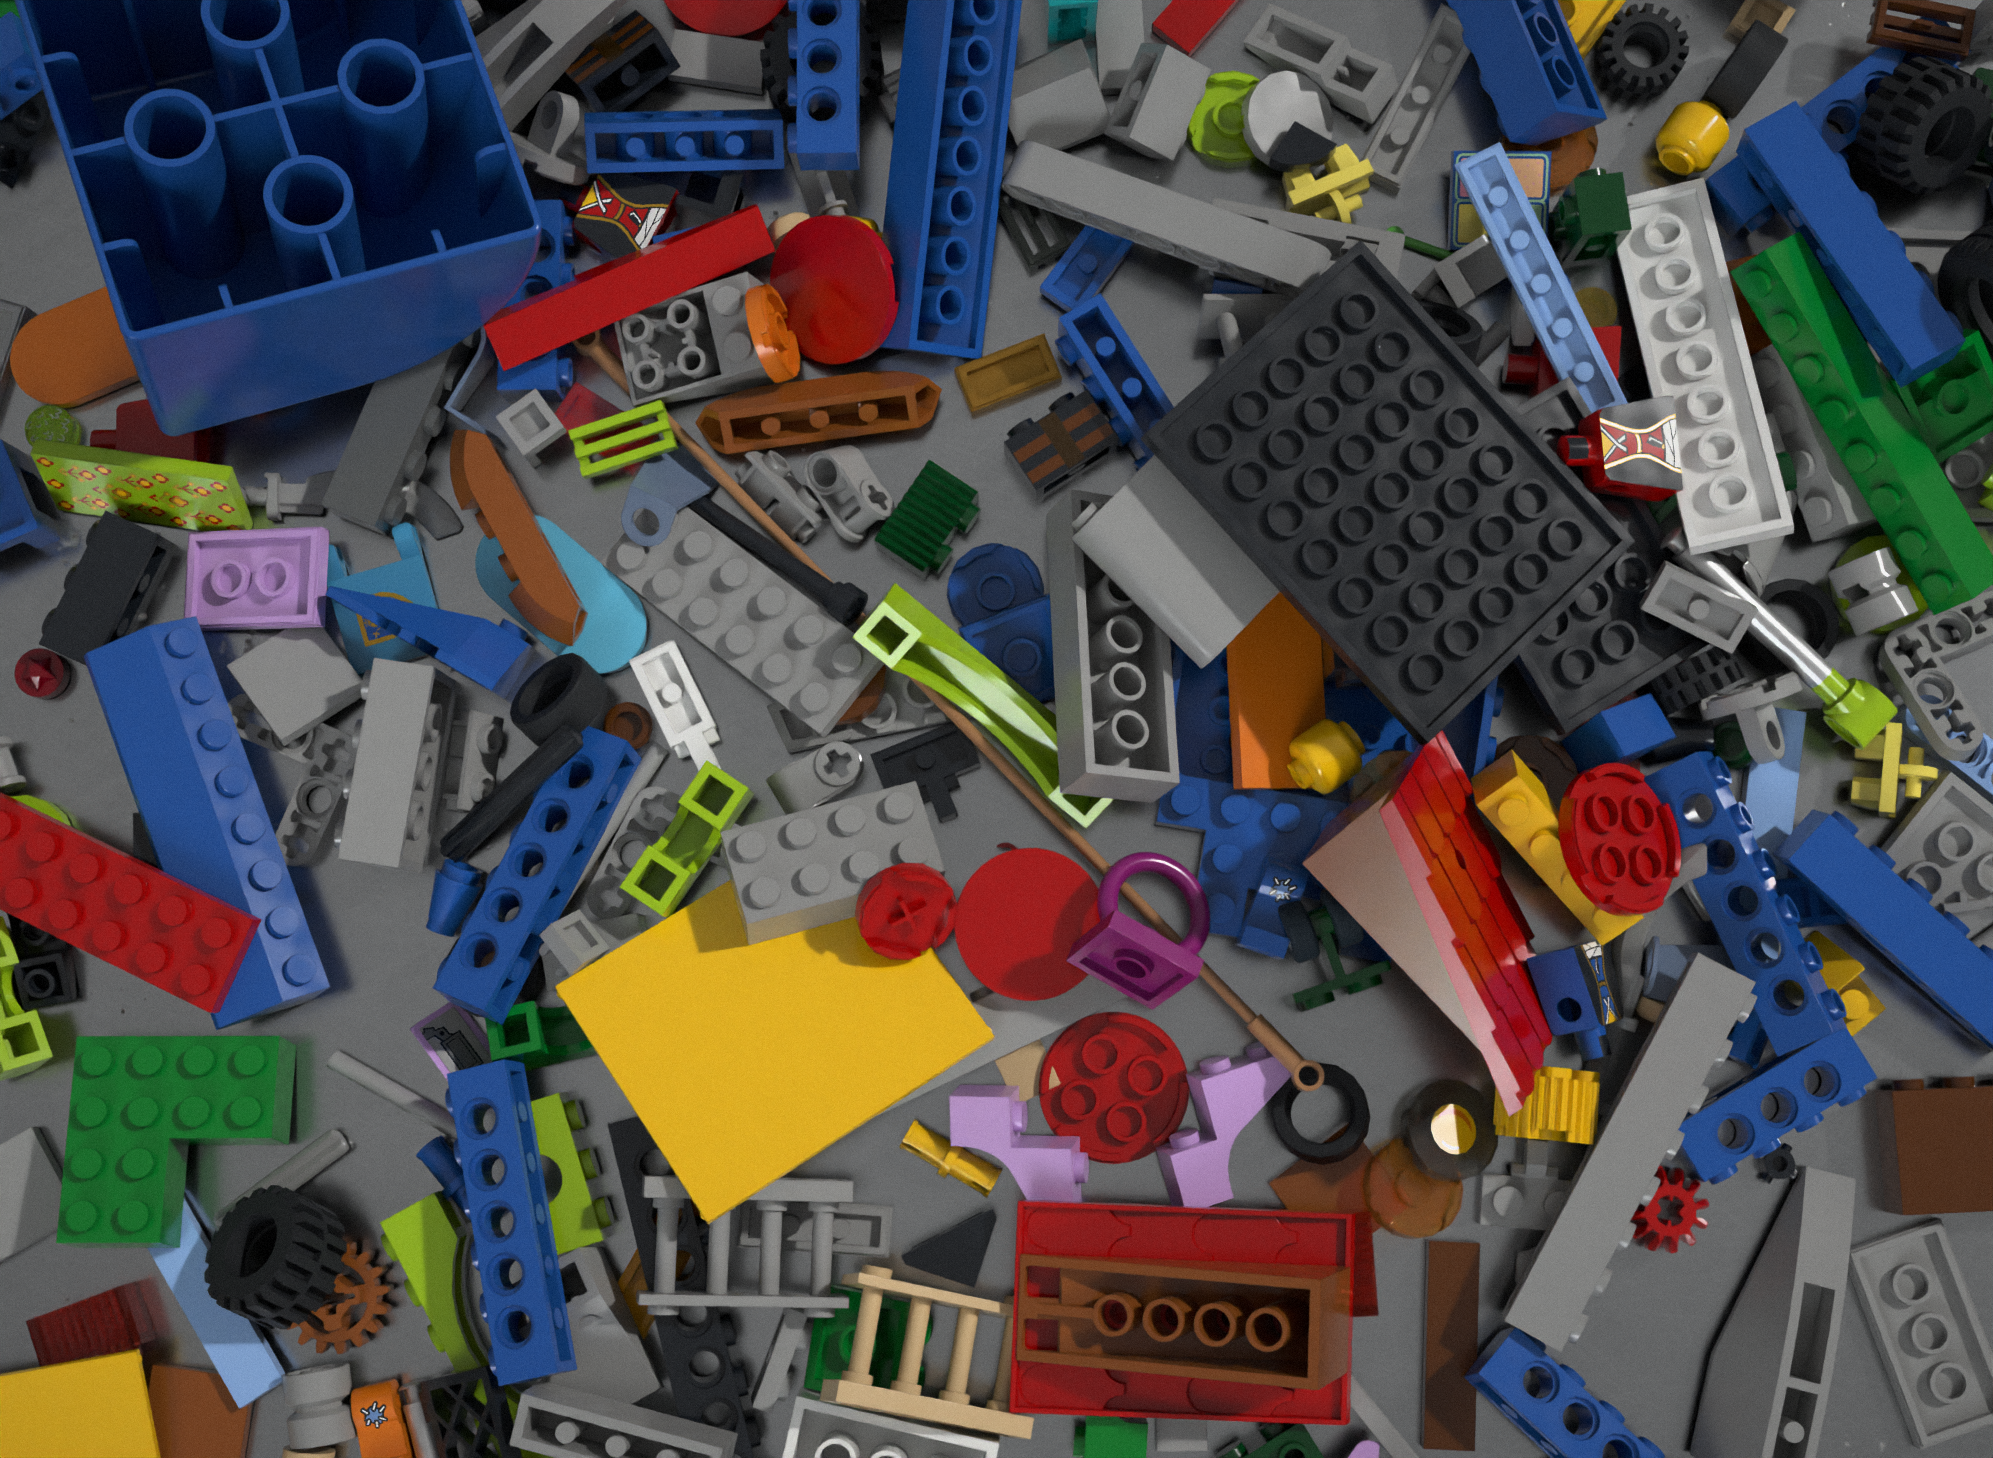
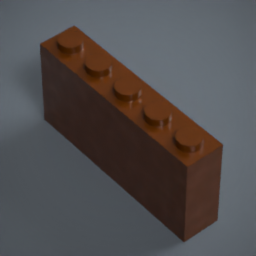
[1875,1075,1993,1215]

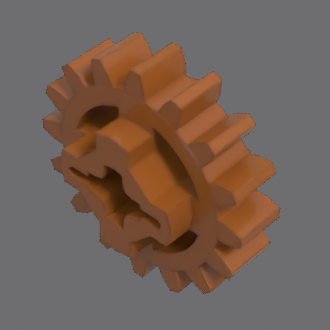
[286,1241,394,1354]

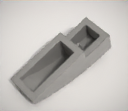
[1243,3,1399,124]

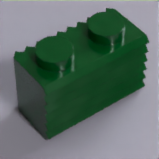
[874,460,981,580]

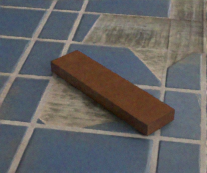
[1421,1239,1480,1451]

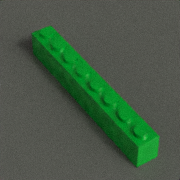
[1730,231,1993,615]

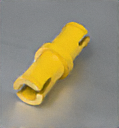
[899,1119,1003,1198]

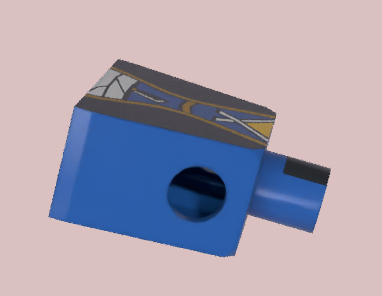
[1526,940,1624,1061]

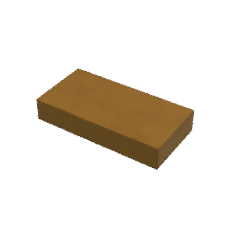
[954,333,1062,416]

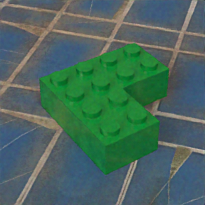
[56,1036,296,1248]

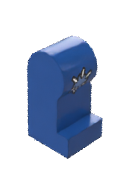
[1235,857,1309,960]

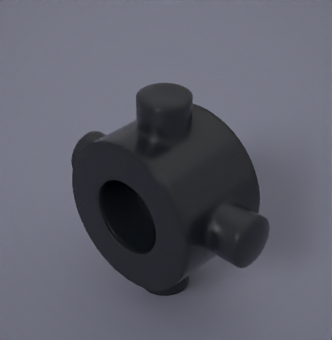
[1759,1143,1798,1184]

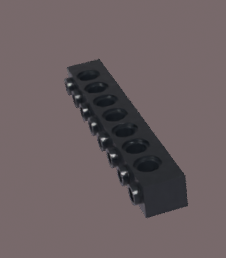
[607,1115,761,1458]

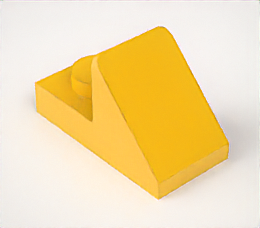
[1792,930,1886,1037]

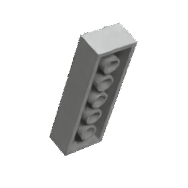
[1046,489,1180,803]

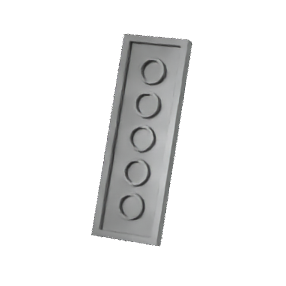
[600,506,884,738]

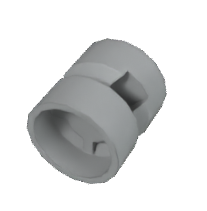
[1828,547,1919,637]
[281,1363,358,1449]

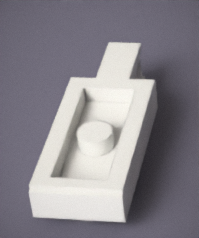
[629,639,721,771]

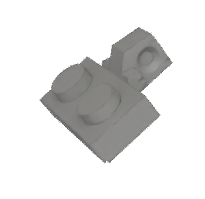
[1478,1138,1572,1230]

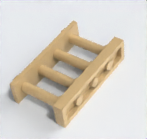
[819,1265,1034,1439]

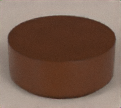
[603,702,655,752]

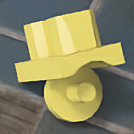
[1282,144,1374,224]
[1851,722,1938,819]

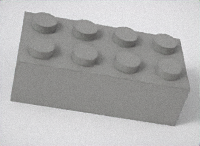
[334,658,456,874]
[720,781,945,945]

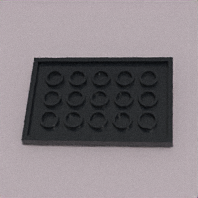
[1513,376,1710,736]

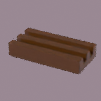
[1866,0,1976,62]

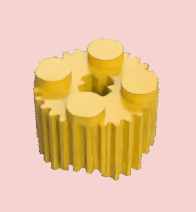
[1493,1066,1600,1145]

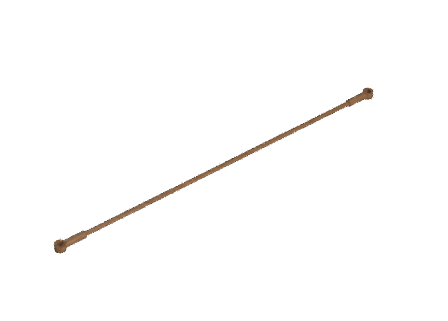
[572,330,1325,1092]

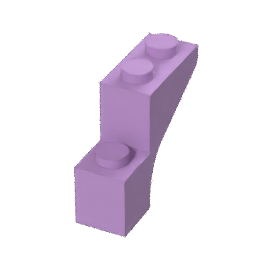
[1156,1041,1291,1207]
[949,1085,1089,1202]

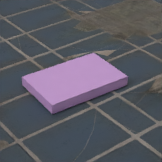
[184,527,330,631]

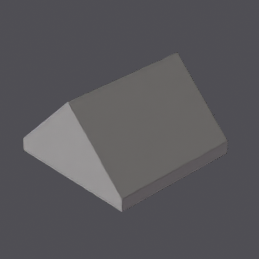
[1008,39,1111,151]

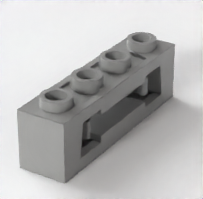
[1199,198,1406,280]

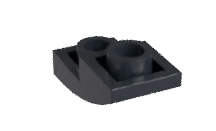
[7,913,76,1010]

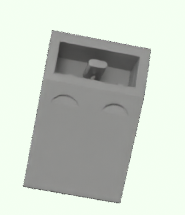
[614,272,773,408]
[513,1247,664,1405]

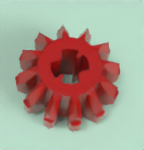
[1631,1166,1709,1253]

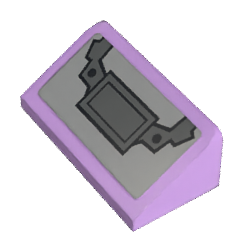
[410,1002,492,1081]

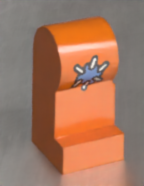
[351,1379,416,1458]

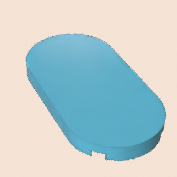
[475,515,648,675]

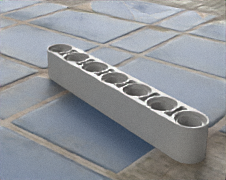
[1001,140,1332,299]

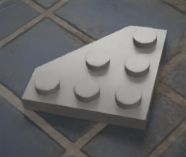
[1880,770,1993,914]

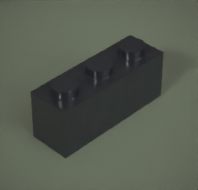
[39,511,174,666]

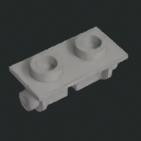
[786,145,861,217]
[735,449,830,543]
[442,710,503,812]

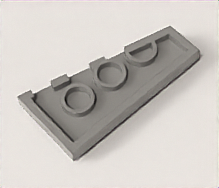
[766,624,974,753]

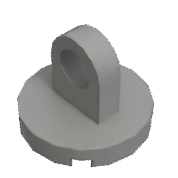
[510,91,590,186]
[1698,671,1803,764]

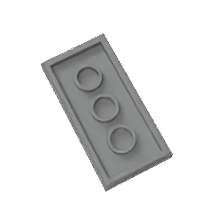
[1848,1217,1993,1449]

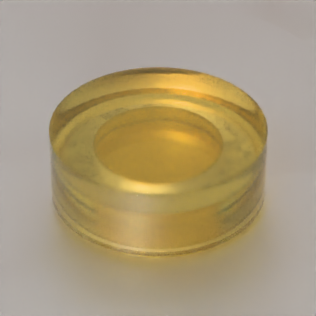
[1575,287,1617,327]

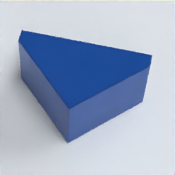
[1561,693,1677,774]

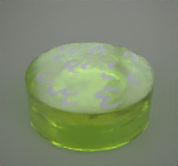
[25,405,79,447]

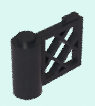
[419,1364,522,1458]

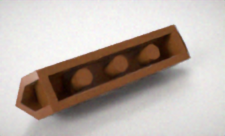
[695,371,942,454]
[450,429,588,646]

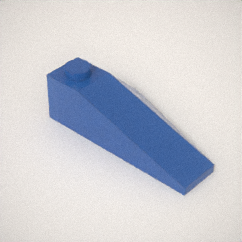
[325,586,535,700]

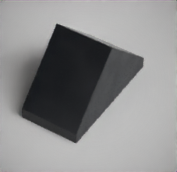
[901,1205,997,1288]

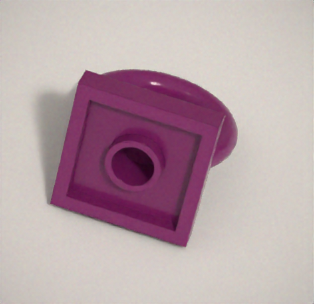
[1066,852,1211,1010]

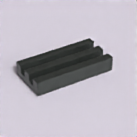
[998,175,1071,273]

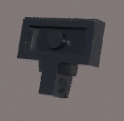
[870,722,981,823]

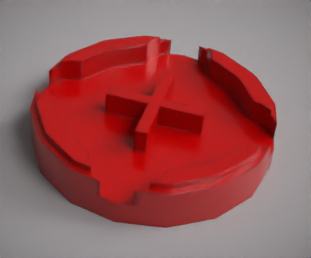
[855,863,958,960]

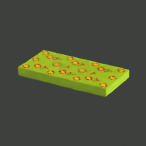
[30,439,253,531]

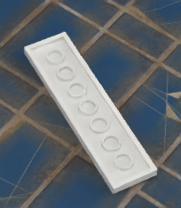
[1616,177,1794,556]

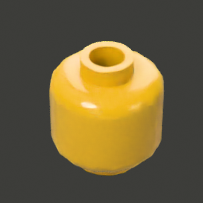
[1655,101,1730,176]
[1287,719,1365,794]

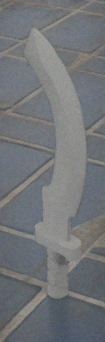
[240,470,462,539]
[1585,843,1707,1077]

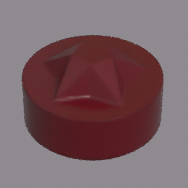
[14,648,70,699]

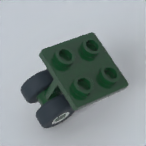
[1278,889,1392,1012]

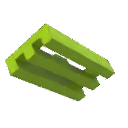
[568,400,678,479]

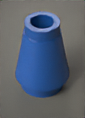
[426,859,483,937]

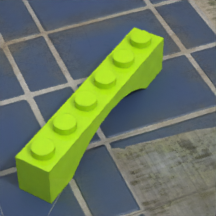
[853,583,1114,828]
[380,1191,554,1458]

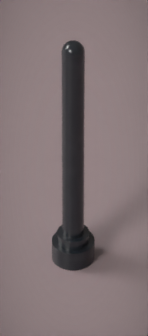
[687,496,868,627]

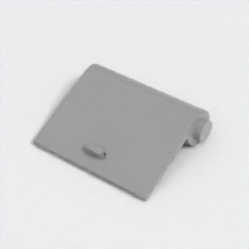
[1071,454,1280,669]

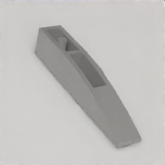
[475,0,628,132]
[1690,1166,1856,1458]

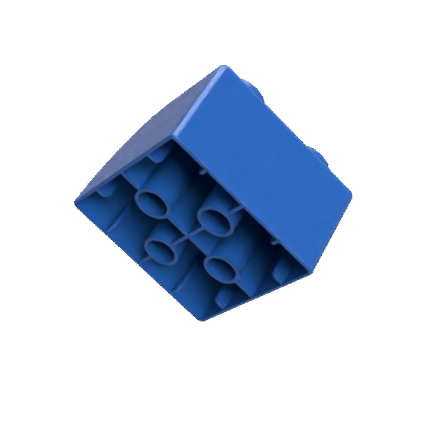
[14,0,542,436]

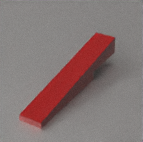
[483,203,775,371]

